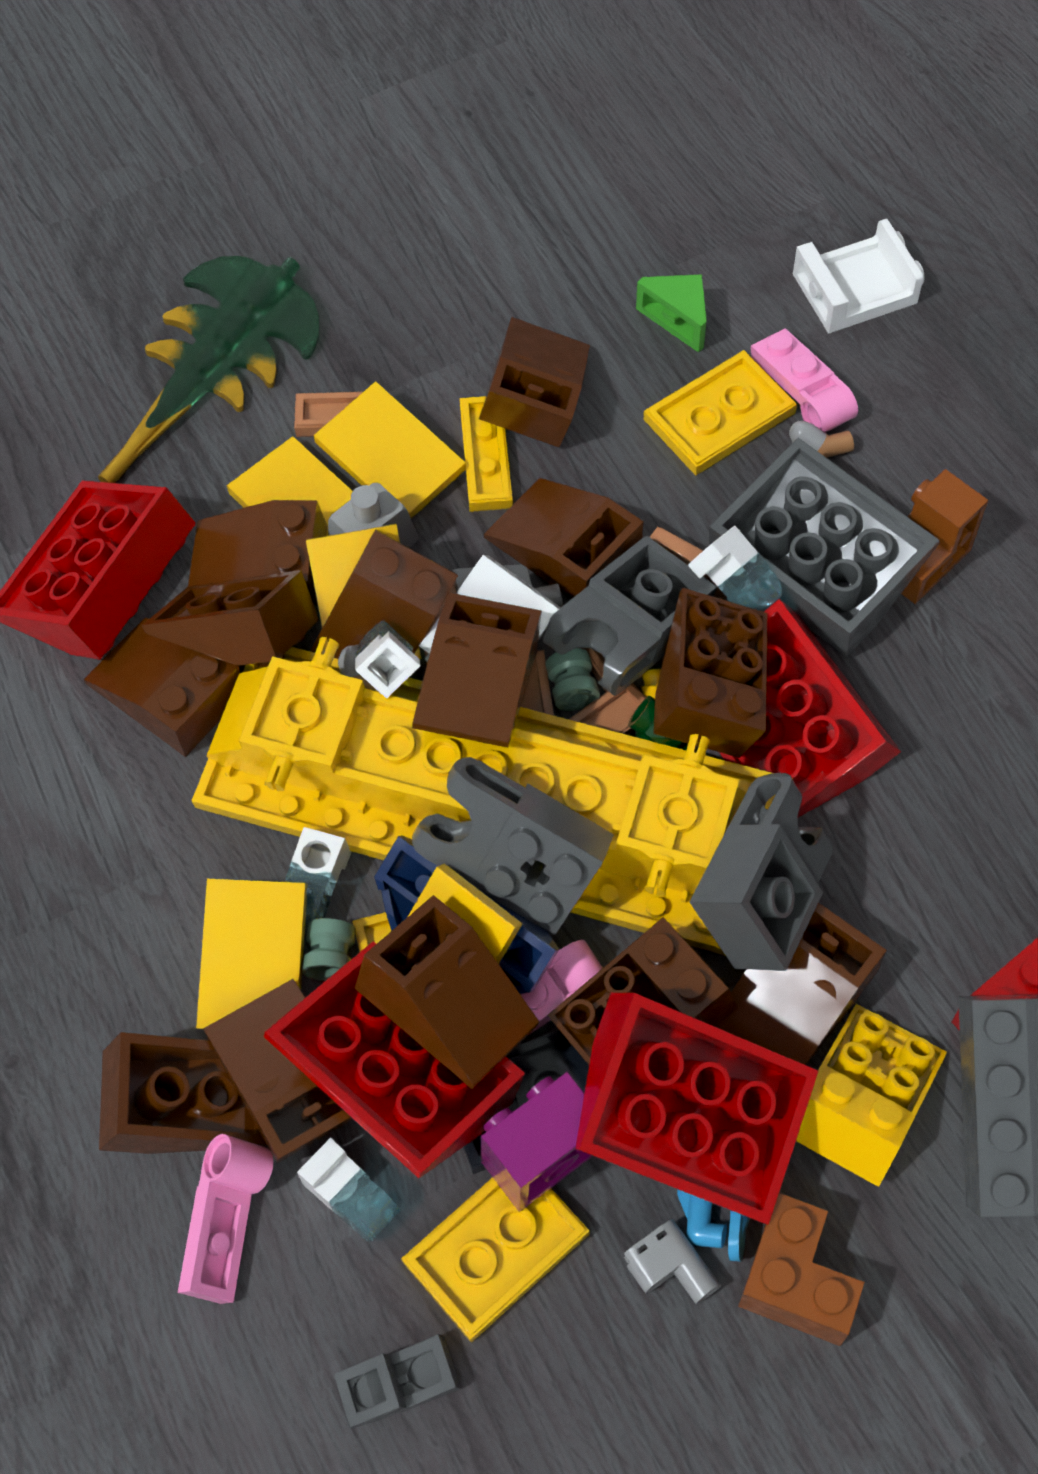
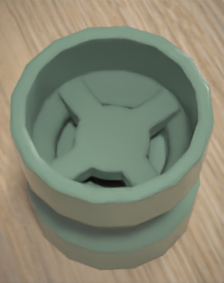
[545,648,600,711]
[302,918,356,982]

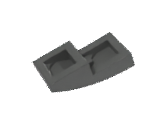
[334,1334,462,1428]

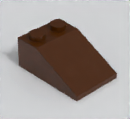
[188,500,328,605]
[310,529,458,659]
[142,570,319,667]
[83,617,240,757]
[99,1032,266,1154]

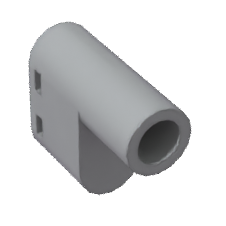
[624,1219,721,1305]

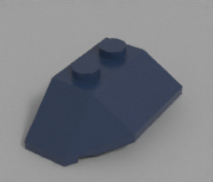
[374,835,559,994]

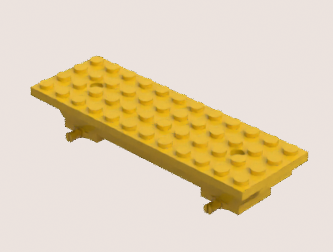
[192,637,793,956]

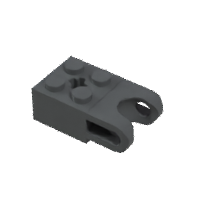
[543,535,717,696]
[412,757,614,936]
[689,773,833,971]

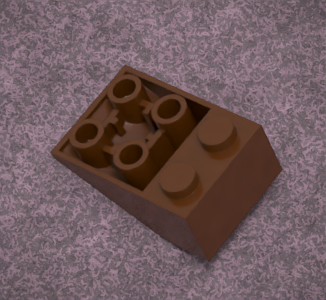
[479,317,590,447]
[484,478,644,599]
[653,588,767,758]
[412,593,542,748]
[355,895,539,1089]
[716,903,887,1066]
[547,917,738,1065]
[203,979,354,1164]

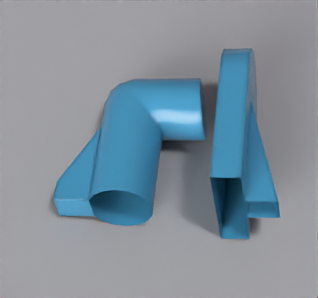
[677,1190,750,1262]

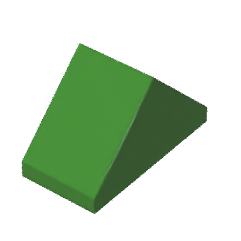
[636,274,707,353]

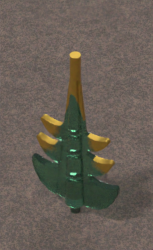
[98,256,320,483]

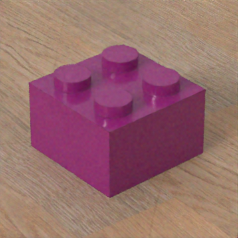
[481,1072,592,1212]

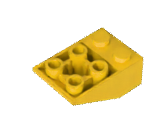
[796,1004,947,1187]

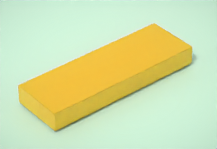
[459,396,513,512]

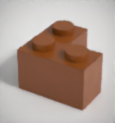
[901,469,988,604]
[738,1193,865,1346]

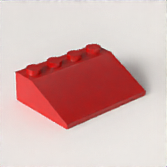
[0,480,196,660]
[719,599,901,818]
[264,941,525,1178]
[575,992,819,1225]

